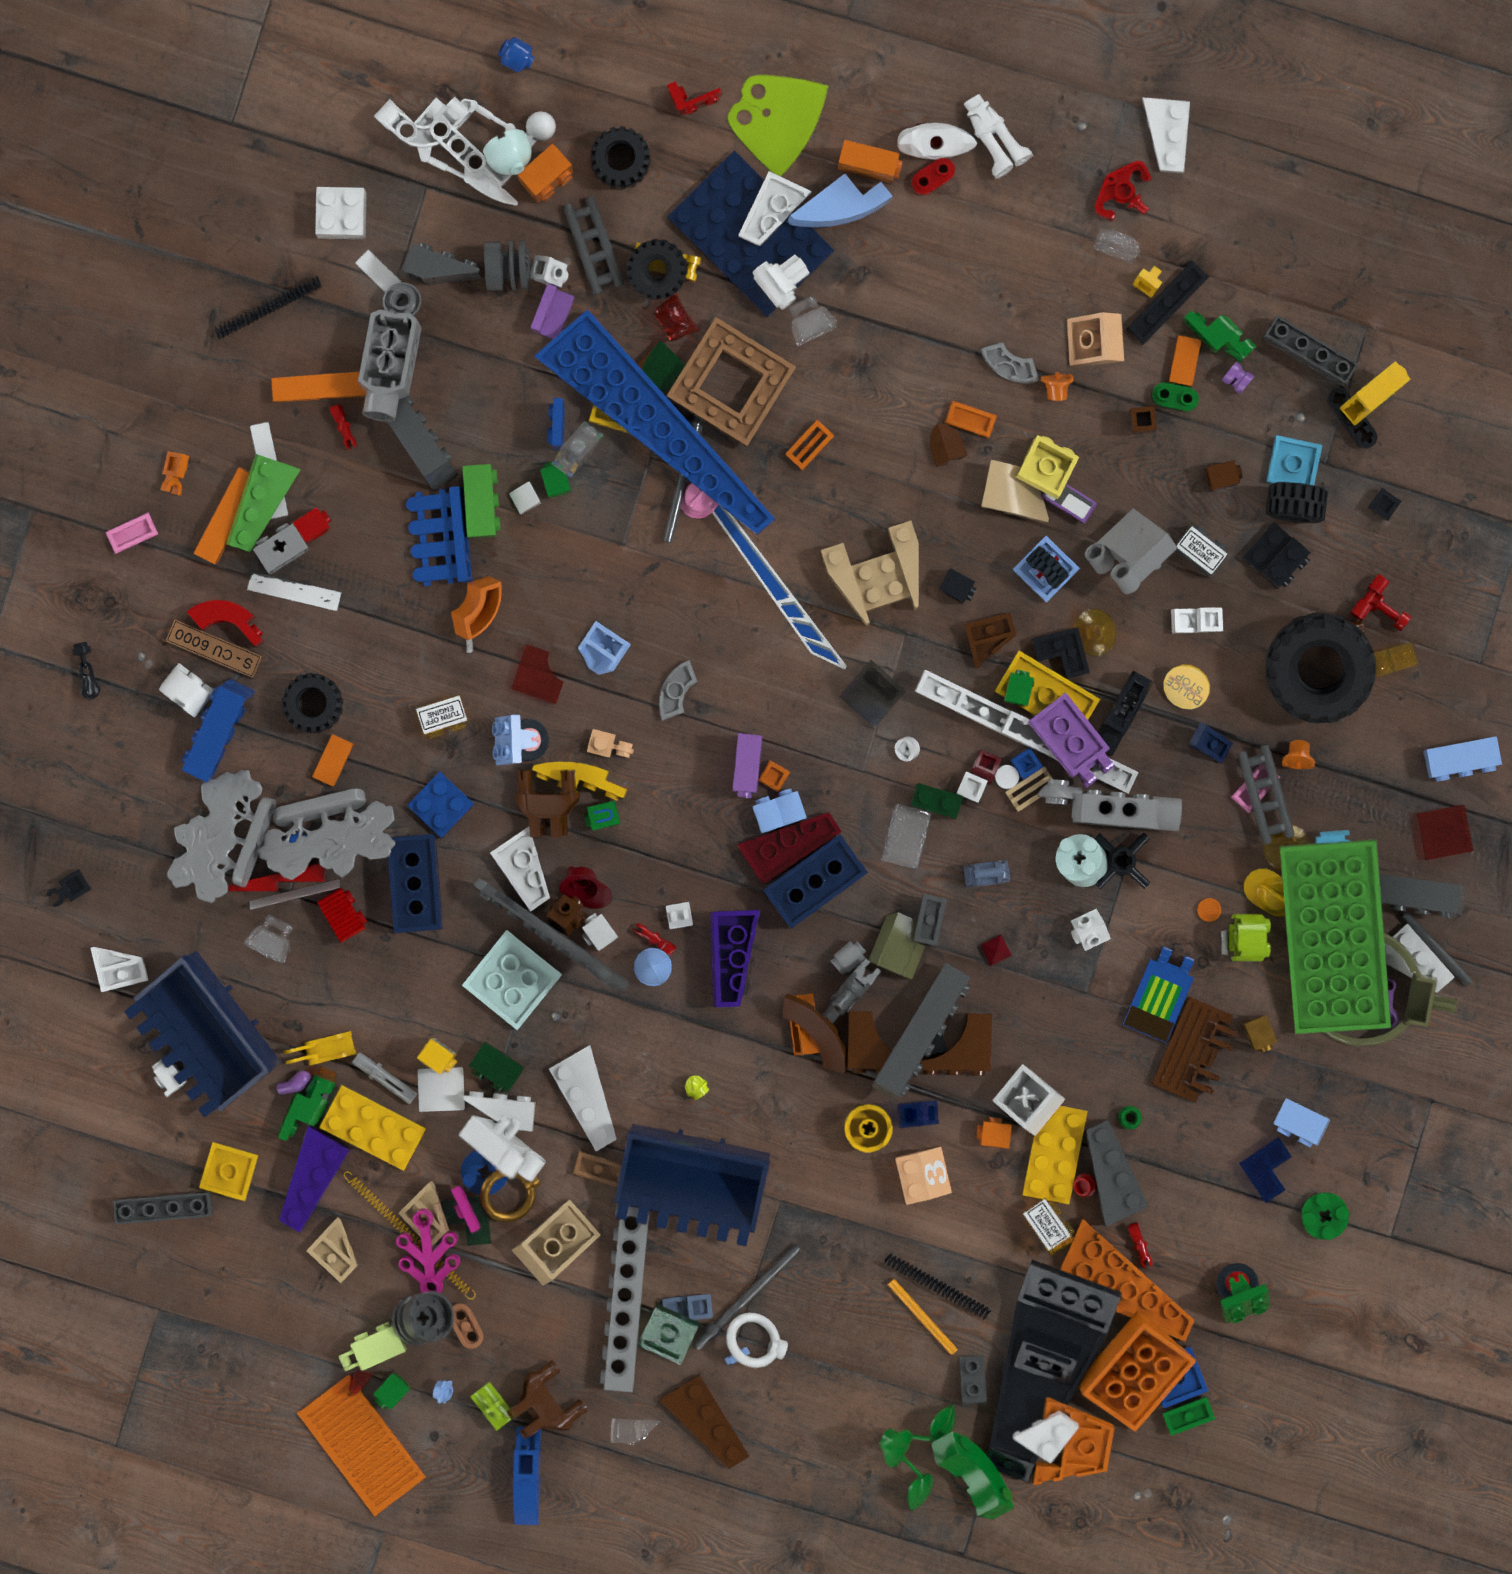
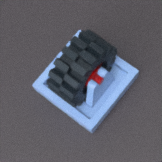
[1013,536,1080,603]

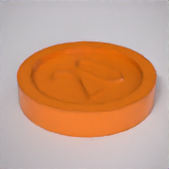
[1197,898,1221,922]

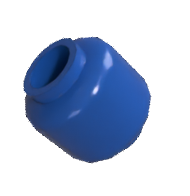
[498,37,534,72]

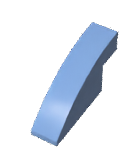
[787,174,893,228]

